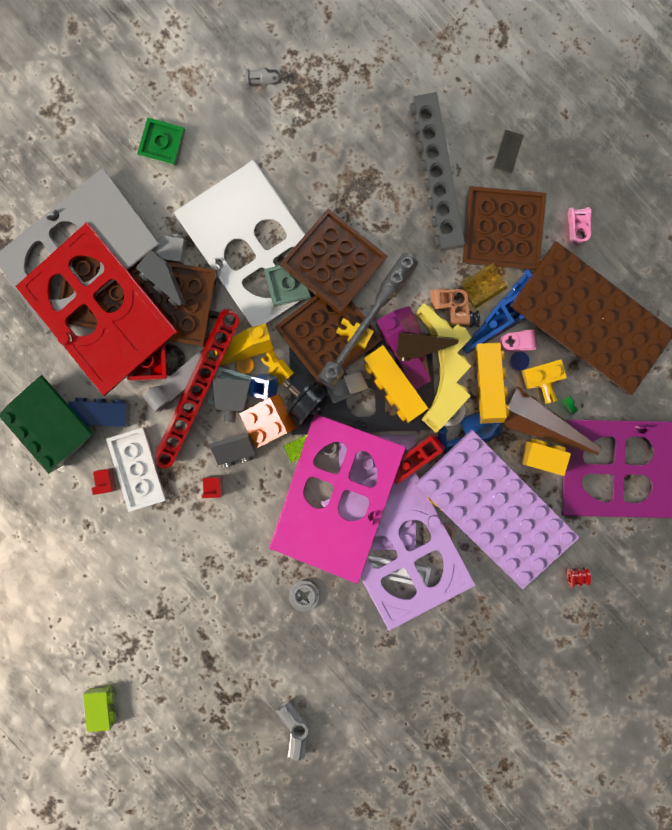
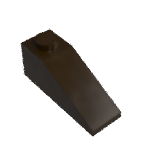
[396,331,459,361]

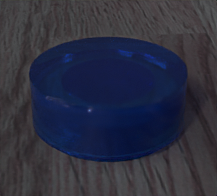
[509,351,530,371]

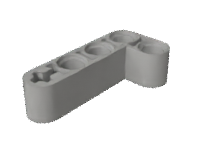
[143,350,210,412]

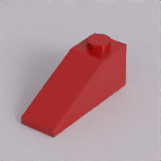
[394,432,445,485]

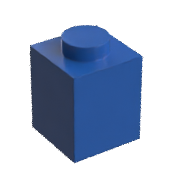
[249,374,279,399]

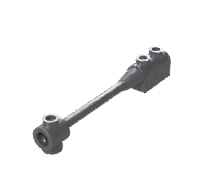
[317,253,418,389]

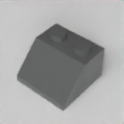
[209,433,257,468]

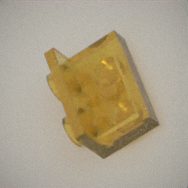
[461,263,508,309]

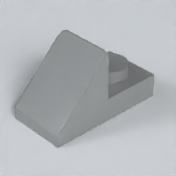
[326,371,368,404]

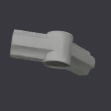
[276,700,309,760]

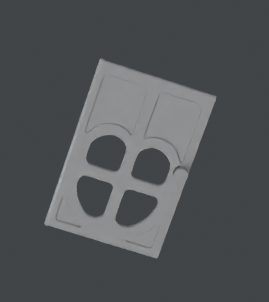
[0,168,160,334]

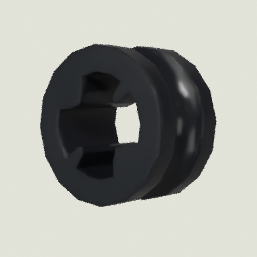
[469,310,480,328]

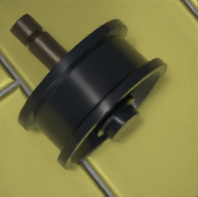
[282,379,330,425]

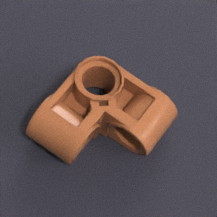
[430,289,470,327]

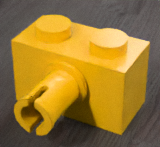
[520,359,567,404]

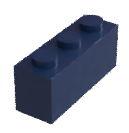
[68,397,130,427]

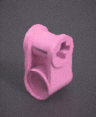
[568,207,591,246]
[499,329,538,352]

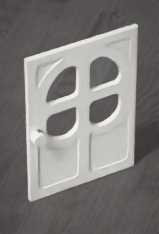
[174,160,313,327]

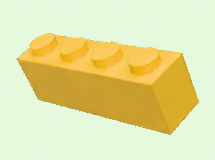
[475,343,509,424]
[363,345,428,423]

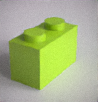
[83,687,116,732]

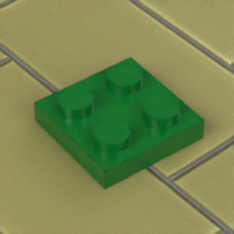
[137,117,185,166]

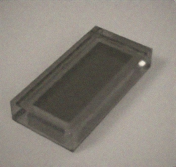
[493,130,524,173]

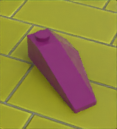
[376,306,431,390]

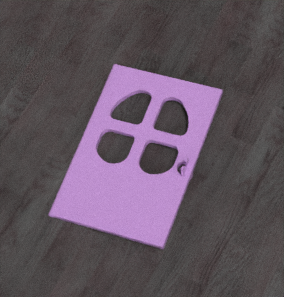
[321,472,475,631]

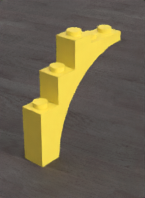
[415,303,471,432]

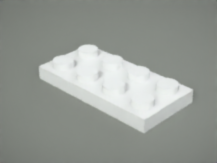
[106,428,166,512]

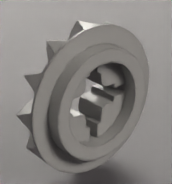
[289,580,319,611]

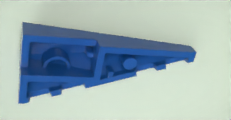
[463,270,532,354]

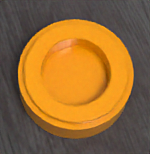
[236,357,255,375]

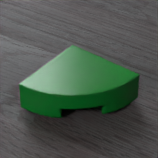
[560,396,578,415]

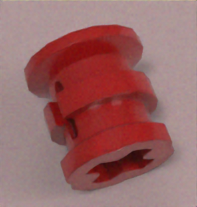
[567,568,591,588]

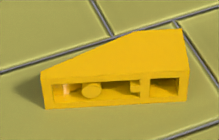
[215,323,274,367]

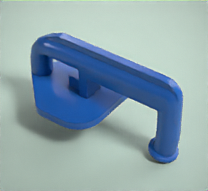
[438,412,503,454]

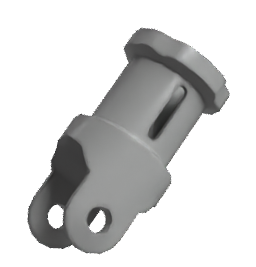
[245,67,279,87]

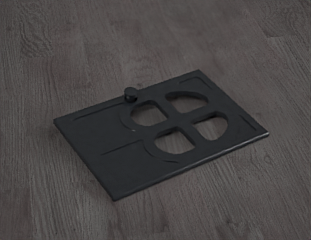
[289,333,435,435]

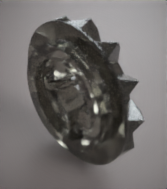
[166,344,185,375]

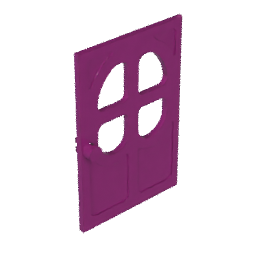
[561,419,672,518]

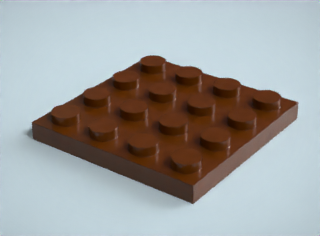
[462,186,546,270]
[280,208,388,314]
[275,295,383,388]

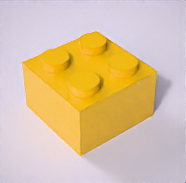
[519,439,571,476]

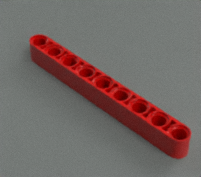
[155,309,239,468]

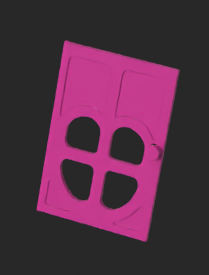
[269,414,406,584]

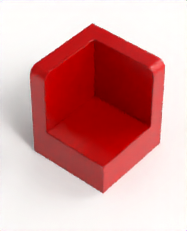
[91,468,116,495]
[201,477,224,498]

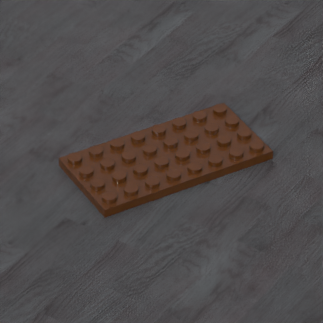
[510,241,672,395]
[59,256,218,347]

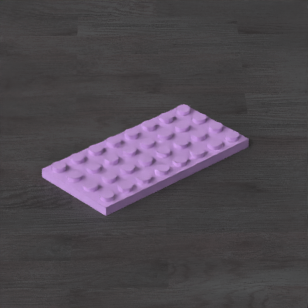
[416,430,579,589]

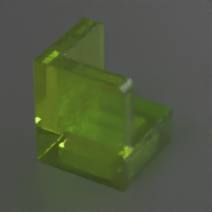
[283,435,306,463]

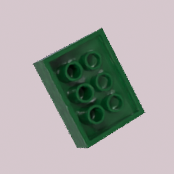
[0,375,93,474]

